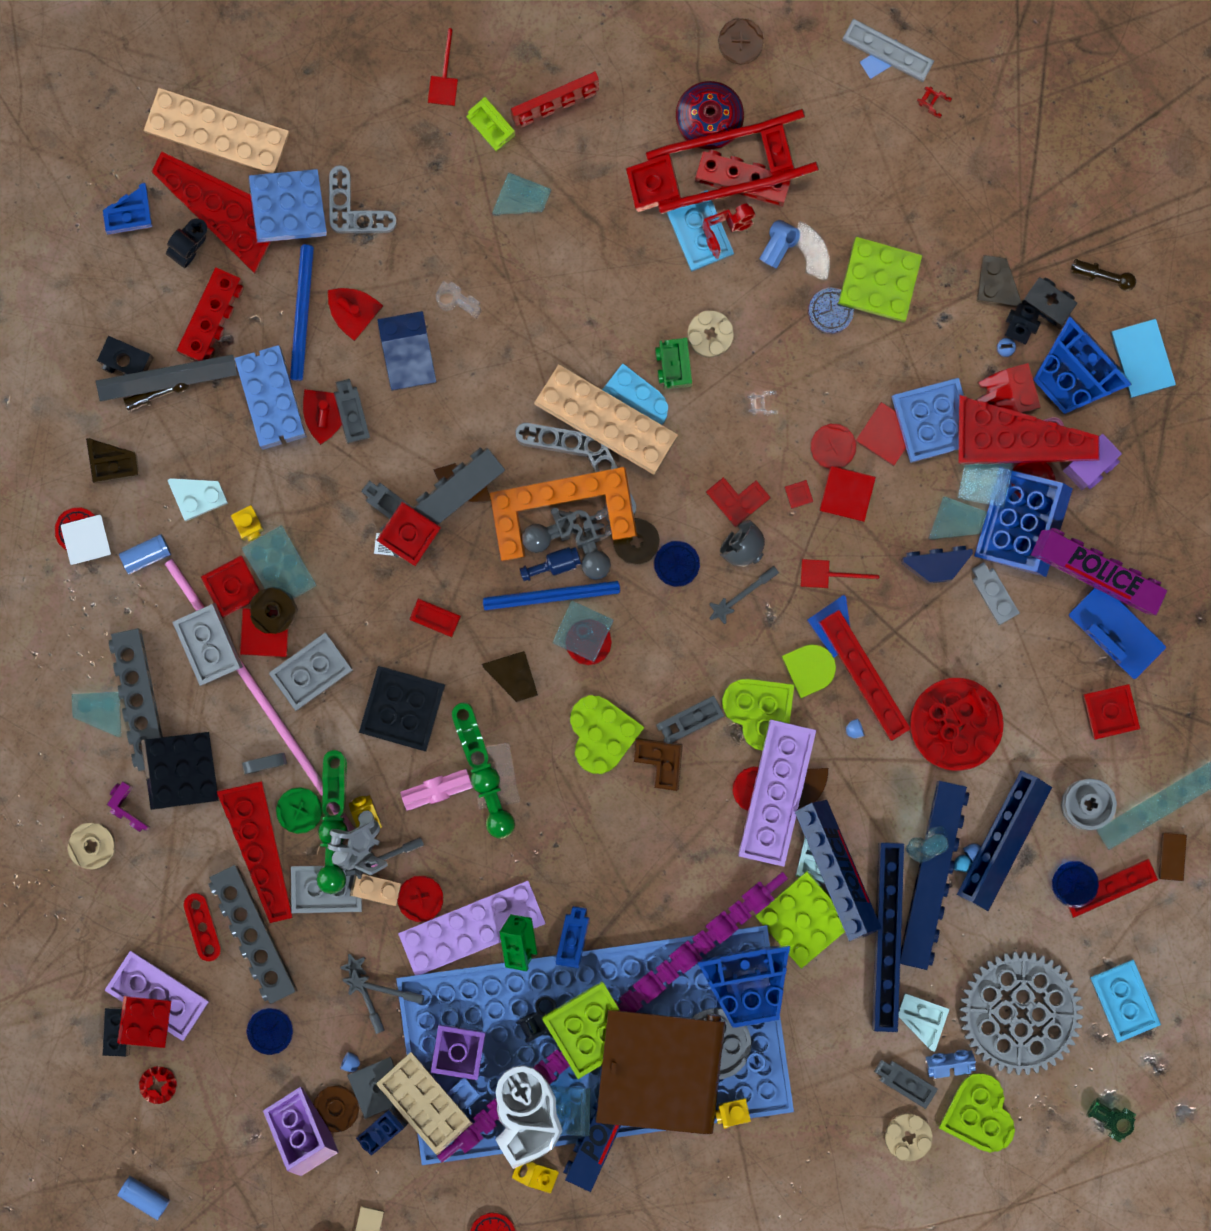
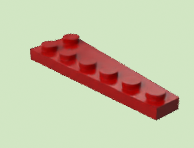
[217,781,293,923]

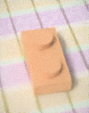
[350,874,401,906]

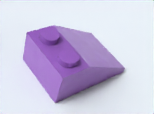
[263,1087,339,1176]

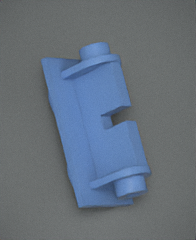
[926,1050,976,1079]

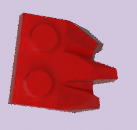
[976,363,1041,413]

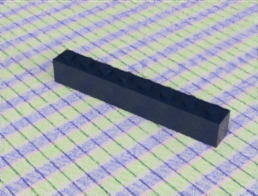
[900,781,969,970]
[872,843,904,1032]

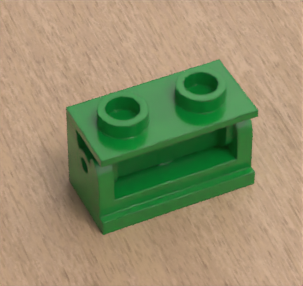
[655,338,692,389]
[500,914,537,971]

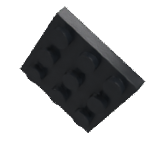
[359,666,445,752]
[141,732,219,810]

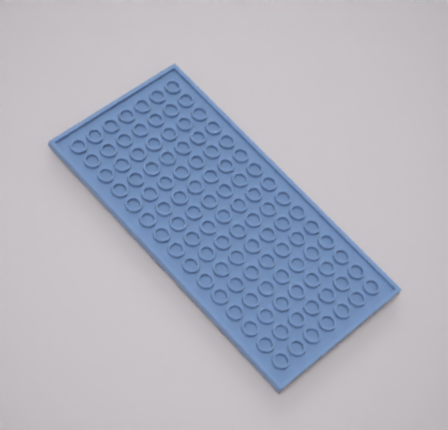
[396,925,794,1165]

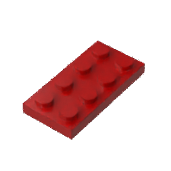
[511,71,599,127]

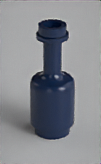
[519,547,582,581]

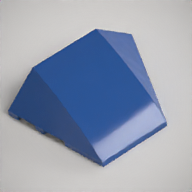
[1033,316,1132,414]
[697,946,790,1028]

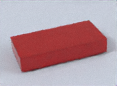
[409,598,461,638]

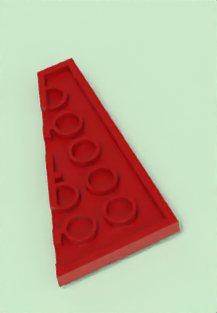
[151,151,272,274]
[959,395,1100,465]

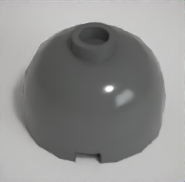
[720,520,765,567]

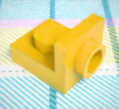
[230,505,264,542]
[349,795,382,828]
[715,1098,751,1129]

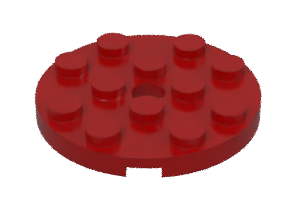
[910,678,1004,771]

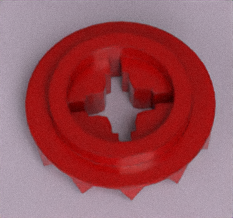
[139,1066,177,1104]

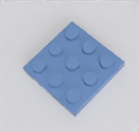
[249,169,327,243]
[891,378,964,463]

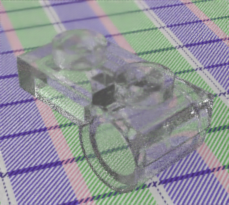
[436,281,482,319]

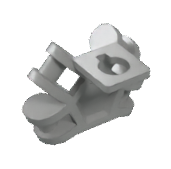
[327,811,388,875]

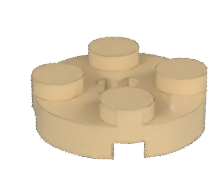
[687,311,734,358]
[67,823,115,869]
[885,1113,932,1161]

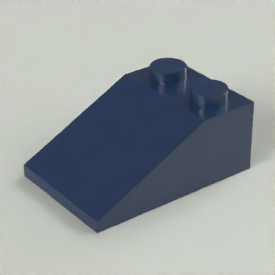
[377,311,437,391]

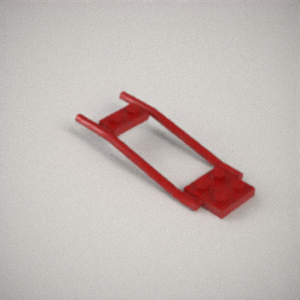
[626,109,819,214]

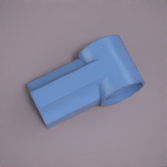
[759,220,800,269]

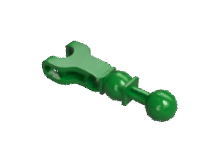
[452,703,515,839]
[316,750,347,895]

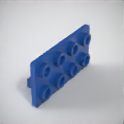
[1069,588,1166,679]

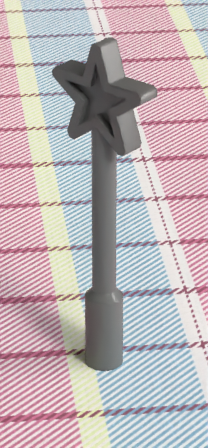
[709,566,779,624]
[345,837,424,879]
[340,954,385,1034]
[343,969,425,1004]

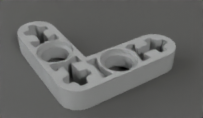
[329,165,397,234]

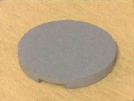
[692,1008,751,1079]

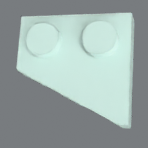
[168,478,228,521]

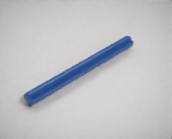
[290,244,314,381]
[483,581,620,610]

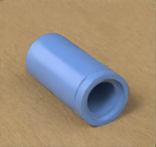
[119,534,171,574]
[117,1176,170,1221]

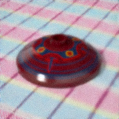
[675,81,744,150]

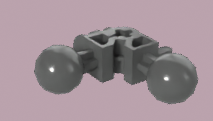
[522,508,611,580]

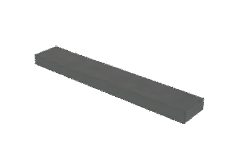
[96,355,237,401]

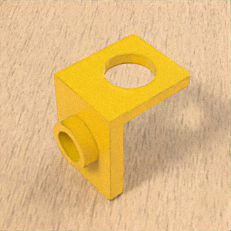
[512,1161,559,1193]

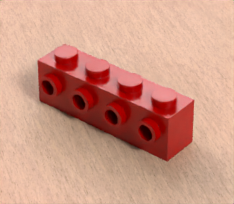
[695,150,791,207]
[176,267,244,361]

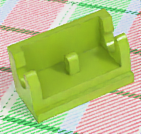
[466,97,515,152]

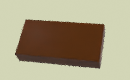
[1159,833,1187,881]

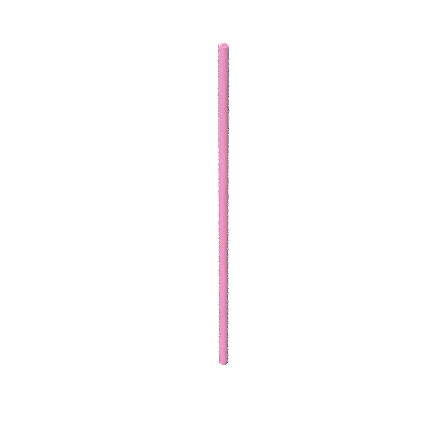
[165,559,378,867]

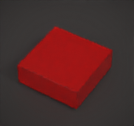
[784,480,814,509]

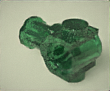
[1086,1098,1136,1143]

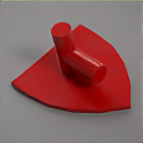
[328,288,383,341]
[303,389,342,445]

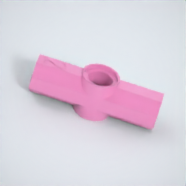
[400,769,473,811]

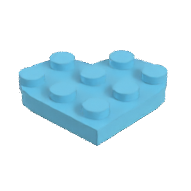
[602,364,668,425]

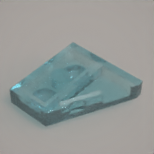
[492,173,551,216]
[928,497,987,540]
[72,692,121,737]

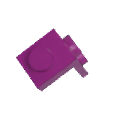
[107,781,150,832]

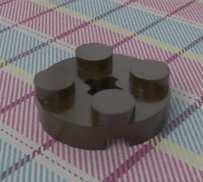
[613,518,660,565]
[250,587,298,634]

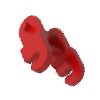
[917,86,952,118]

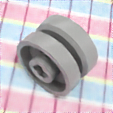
[1061,779,1117,830]

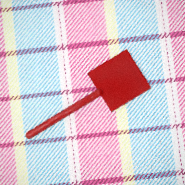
[427,28,458,106]
[800,559,880,588]

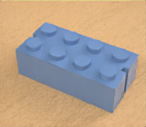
[235,345,307,450]

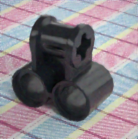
[166,218,207,268]
[516,995,557,1043]

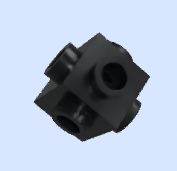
[1005,302,1041,345]

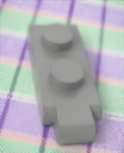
[972,562,1020,625]

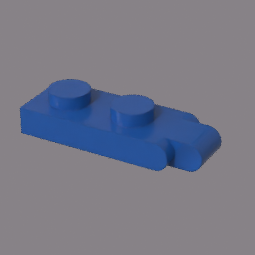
[556,906,590,968]

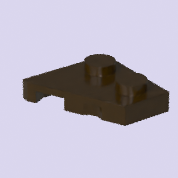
[977,255,1022,307]
[86,438,140,483]
[482,651,538,702]

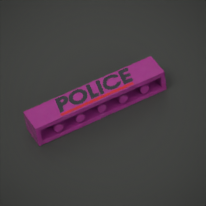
[1031,528,1168,615]

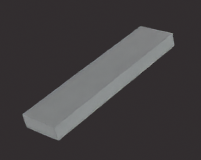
[842,19,934,82]

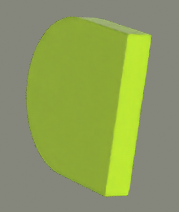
[781,645,836,699]

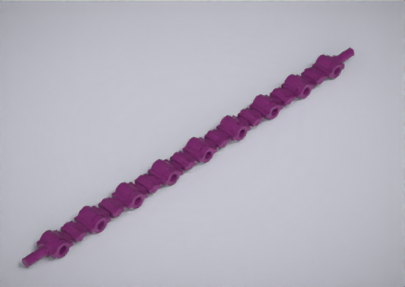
[437,872,788,1163]

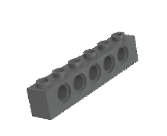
[109,628,163,772]
[208,865,298,1004]

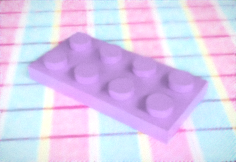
[105,951,209,1041]

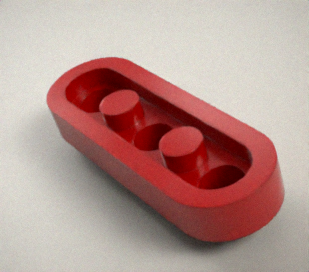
[183,893,222,961]

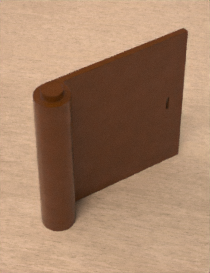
[596,1010,726,1134]

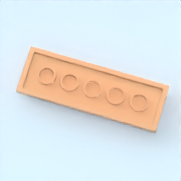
[143,88,289,174]
[535,364,678,475]

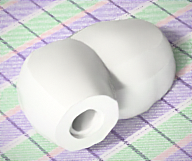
[495,1065,562,1169]

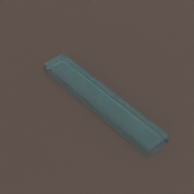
[1096,761,1211,850]

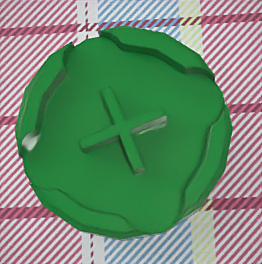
[276,787,323,834]

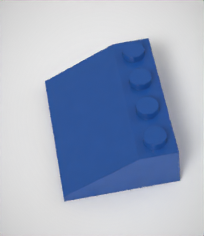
[974,468,1073,577]

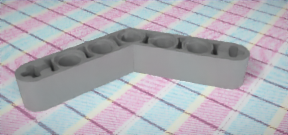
[516,423,636,515]

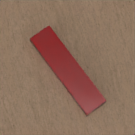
[1064,859,1158,918]

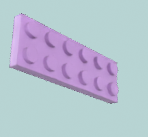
[738,719,816,867]
[398,881,546,975]

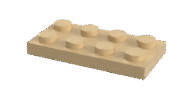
[376,1052,472,1155]

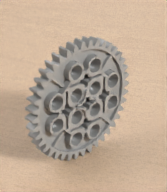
[959,951,1083,1075]

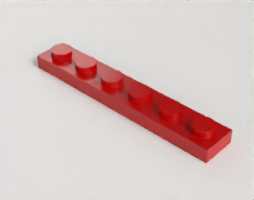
[818,610,911,741]

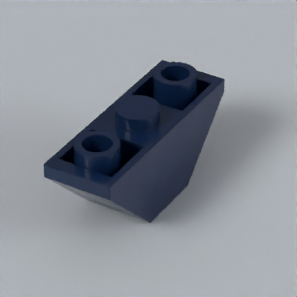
[901,546,973,584]
[356,1106,408,1156]

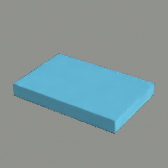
[666,190,734,272]
[1111,319,1176,398]
[1090,959,1161,1043]

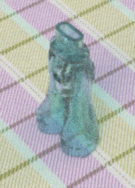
[906,826,949,863]

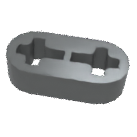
[242,753,287,775]

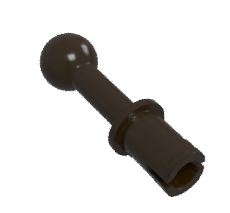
[1071,259,1136,291]
[123,383,189,412]

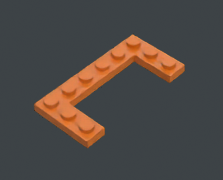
[490,467,637,561]

